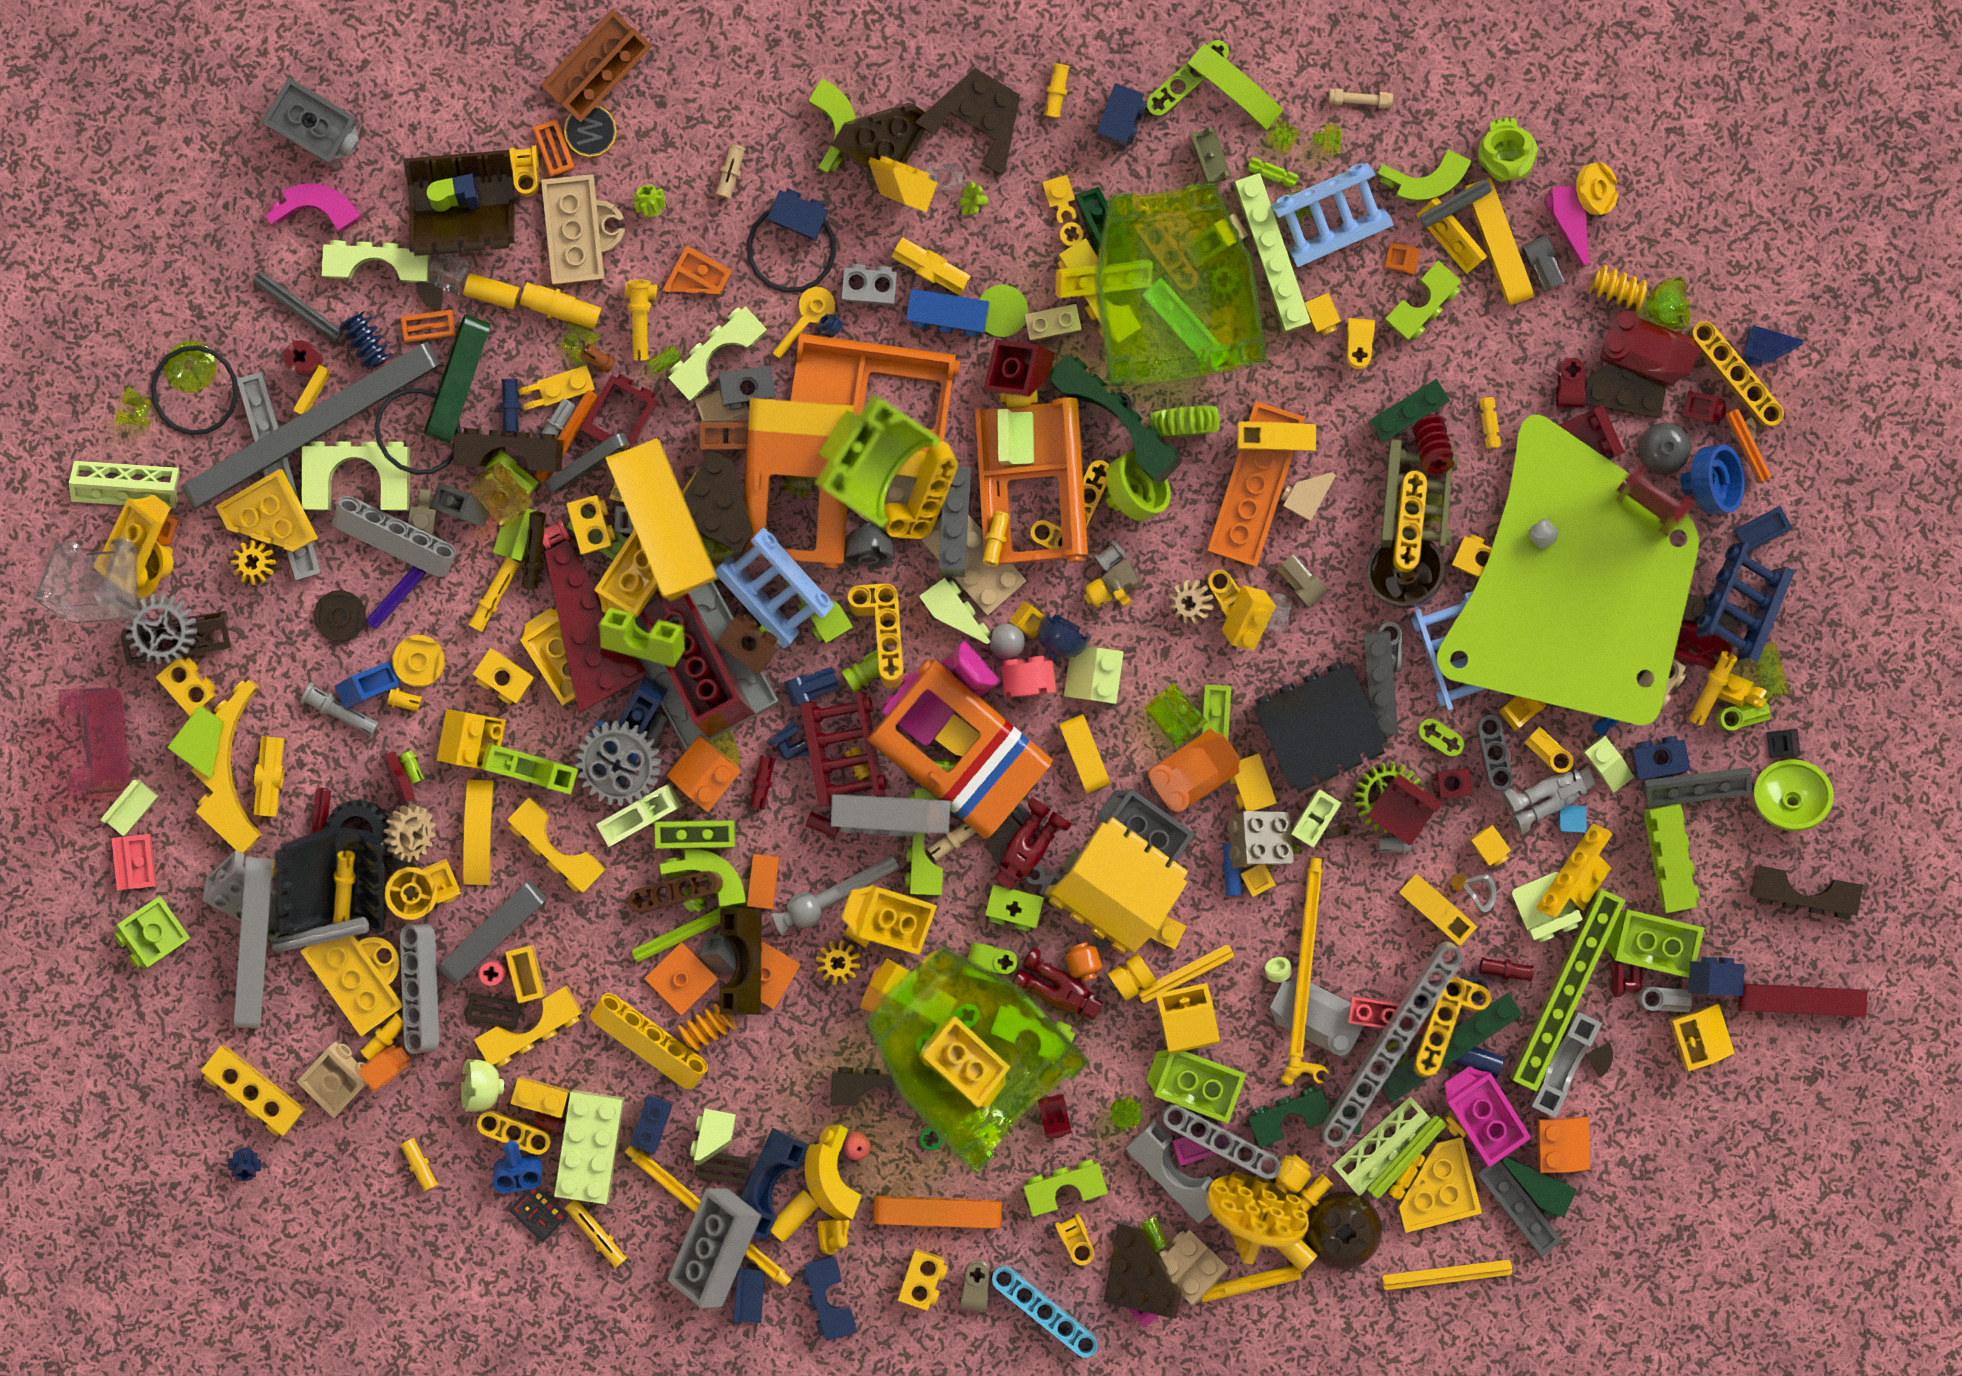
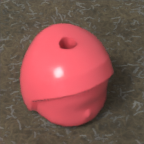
[843,1131,871,1161]

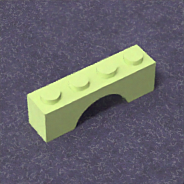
[322,240,431,283]
[668,306,768,402]

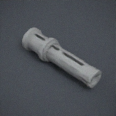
[300,682,379,737]

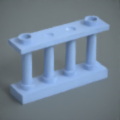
[1271,163,1394,267]
[714,527,834,649]
[1410,591,1502,710]

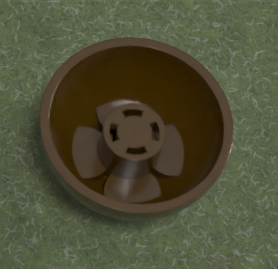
[1366,538,1445,609]
[1305,1191,1382,1269]

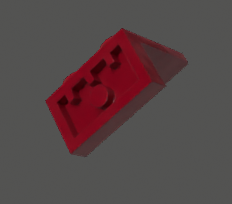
[1558,405,1625,459]
[1367,773,1443,845]

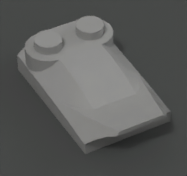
[1269,978,1364,1059]

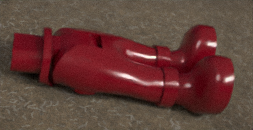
[994,797,1072,890]
[1009,947,1104,1020]

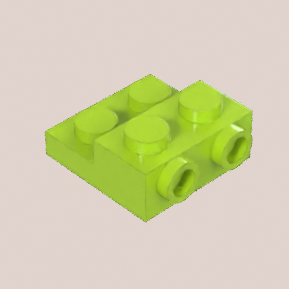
[114,896,190,971]

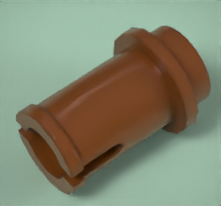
[580,343,615,373]

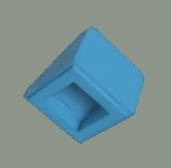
[1558,805,1587,833]

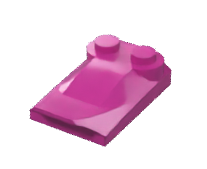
[942,641,999,698]
[1444,1066,1531,1167]

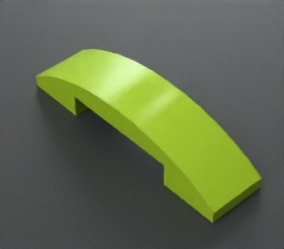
[1187,43,1283,131]

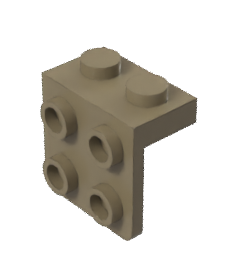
[1228,811,1293,869]

